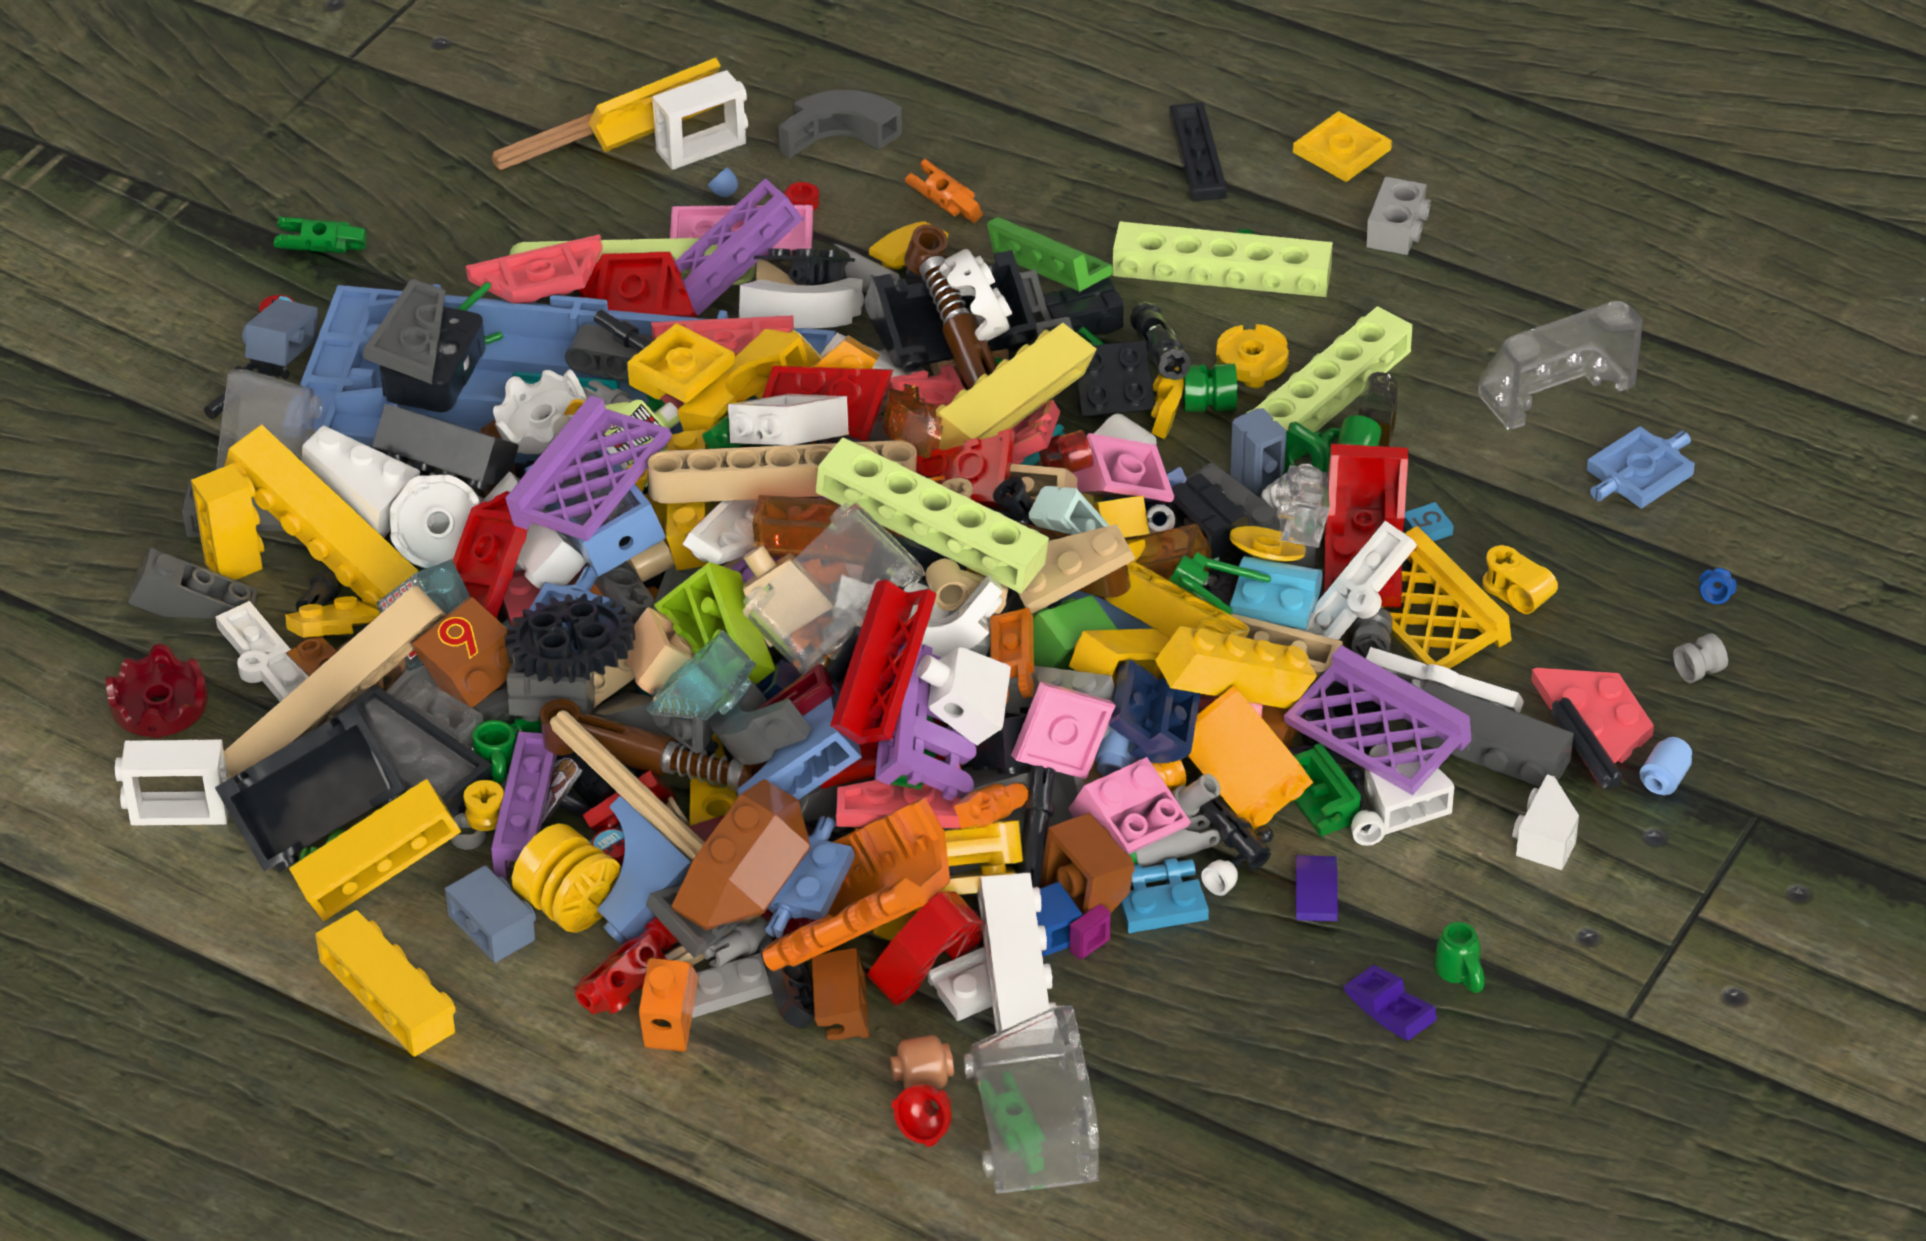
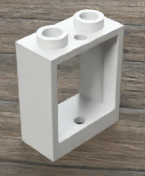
[652,70,748,170]
[728,394,849,446]
[115,740,229,825]

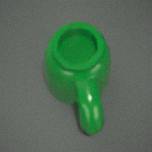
[1320,415,1382,456]
[472,720,516,785]
[1434,922,1485,993]

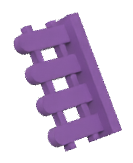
[875,641,977,801]

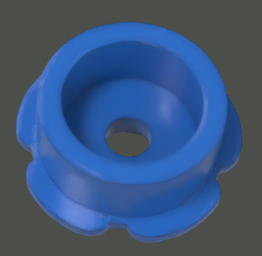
[1699,568,1737,604]

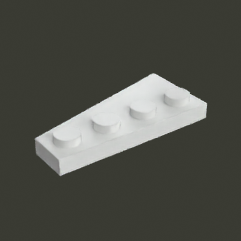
[683,499,795,565]

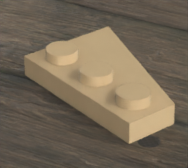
[1018,524,1136,614]

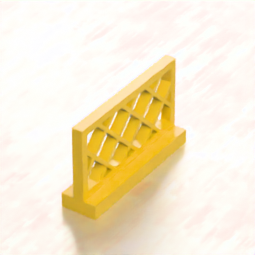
[1381,526,1512,669]

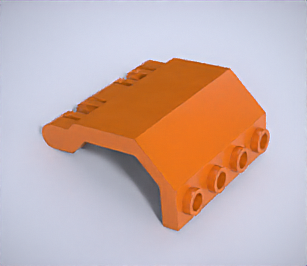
[763,797,950,971]

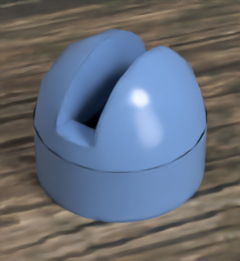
[707,167,738,197]

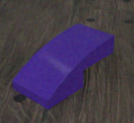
[1295,855,1338,921]
[1344,965,1437,1041]

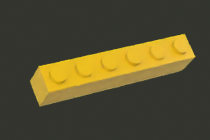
[224,424,424,612]

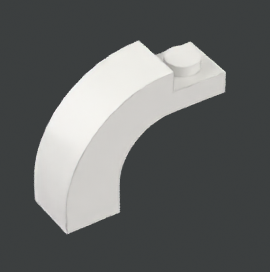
[739,277,864,329]
[909,575,1003,658]

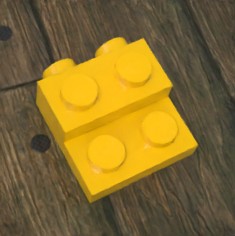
[627,323,735,403]

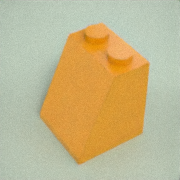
[1187,685,1313,832]

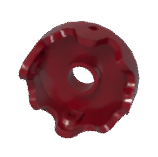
[105,644,208,738]

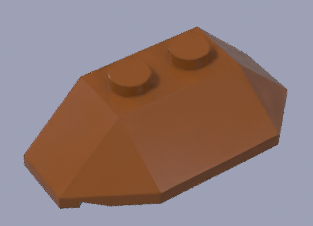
[671,779,810,931]

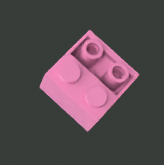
[1068,757,1191,854]

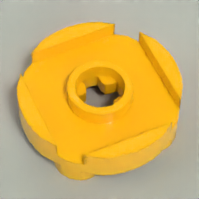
[1216,324,1289,388]

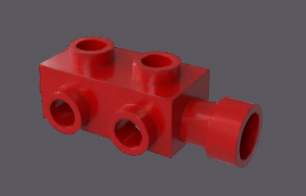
[573,917,678,1014]

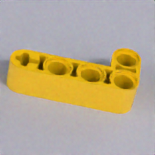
[1105,562,1250,638]

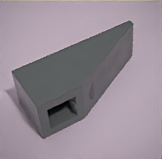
[128,548,258,618]

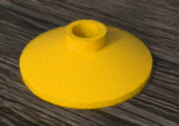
[1230,526,1306,562]

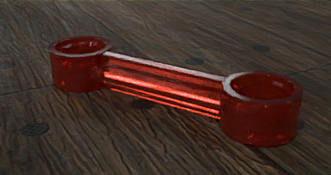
[1038,430,1094,473]

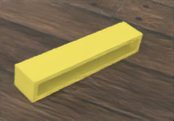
[925,323,1097,450]

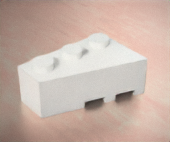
[301,425,420,538]

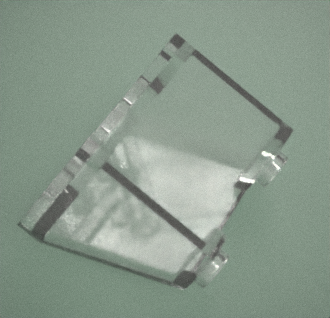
[1478,301,1643,431]
[742,503,926,676]
[963,1004,1099,1194]

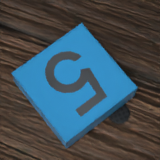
[1404,502,1454,541]

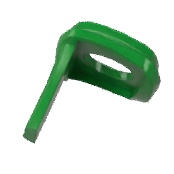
[1283,421,1330,482]

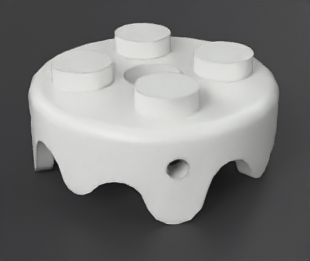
[939,249,1012,341]
[493,370,587,454]
[390,474,482,572]

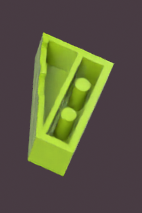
[654,562,775,688]

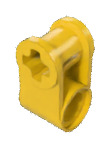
[1482,545,1558,614]

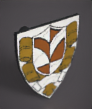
[540,758,594,832]

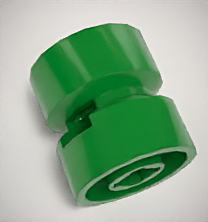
[1182,363,1237,412]

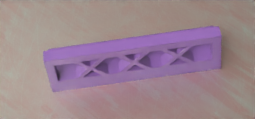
[676,178,803,316]
[491,732,557,881]

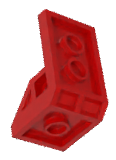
[1323,444,1408,607]

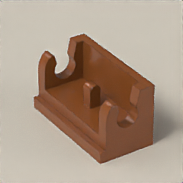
[812,948,870,1040]

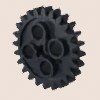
[505,594,636,684]

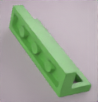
[987,217,1113,292]

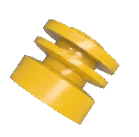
[512,823,622,933]

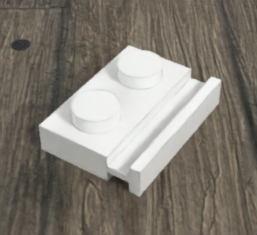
[928,947,992,1022]

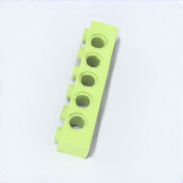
[1113,221,1333,297]
[1247,306,1413,433]
[816,437,1049,594]

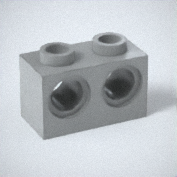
[1366,177,1431,255]

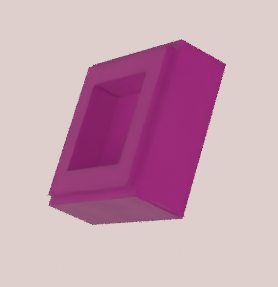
[1070,903,1110,960]

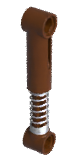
[904,225,998,390]
[540,699,768,792]

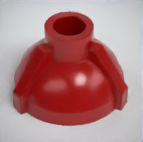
[891,1084,952,1147]

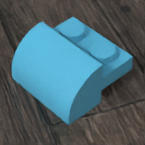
[1230,556,1322,630]

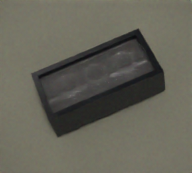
[330,684,492,818]

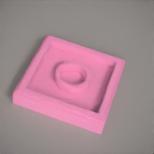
[1011,681,1116,779]

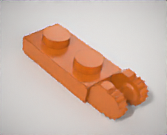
[990,607,1034,703]

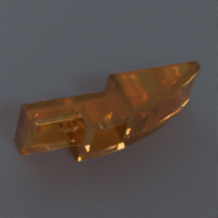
[882,384,943,458]

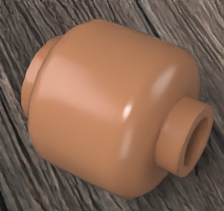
[890,1035,954,1089]

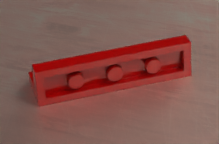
[830,579,937,744]

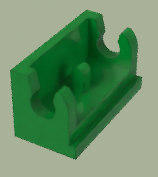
[1293,743,1361,837]

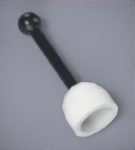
[1348,767,1385,846]
[1201,827,1273,896]

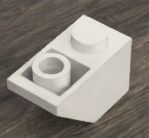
[1512,774,1579,870]

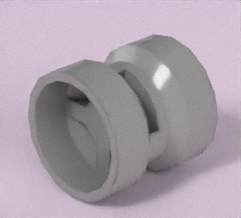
[1673,633,1728,683]

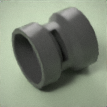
[1352,608,1393,659]

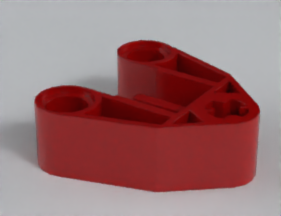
[867,891,983,1006]

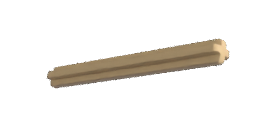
[550,711,705,863]

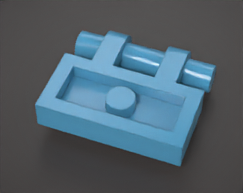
[1119,858,1208,933]

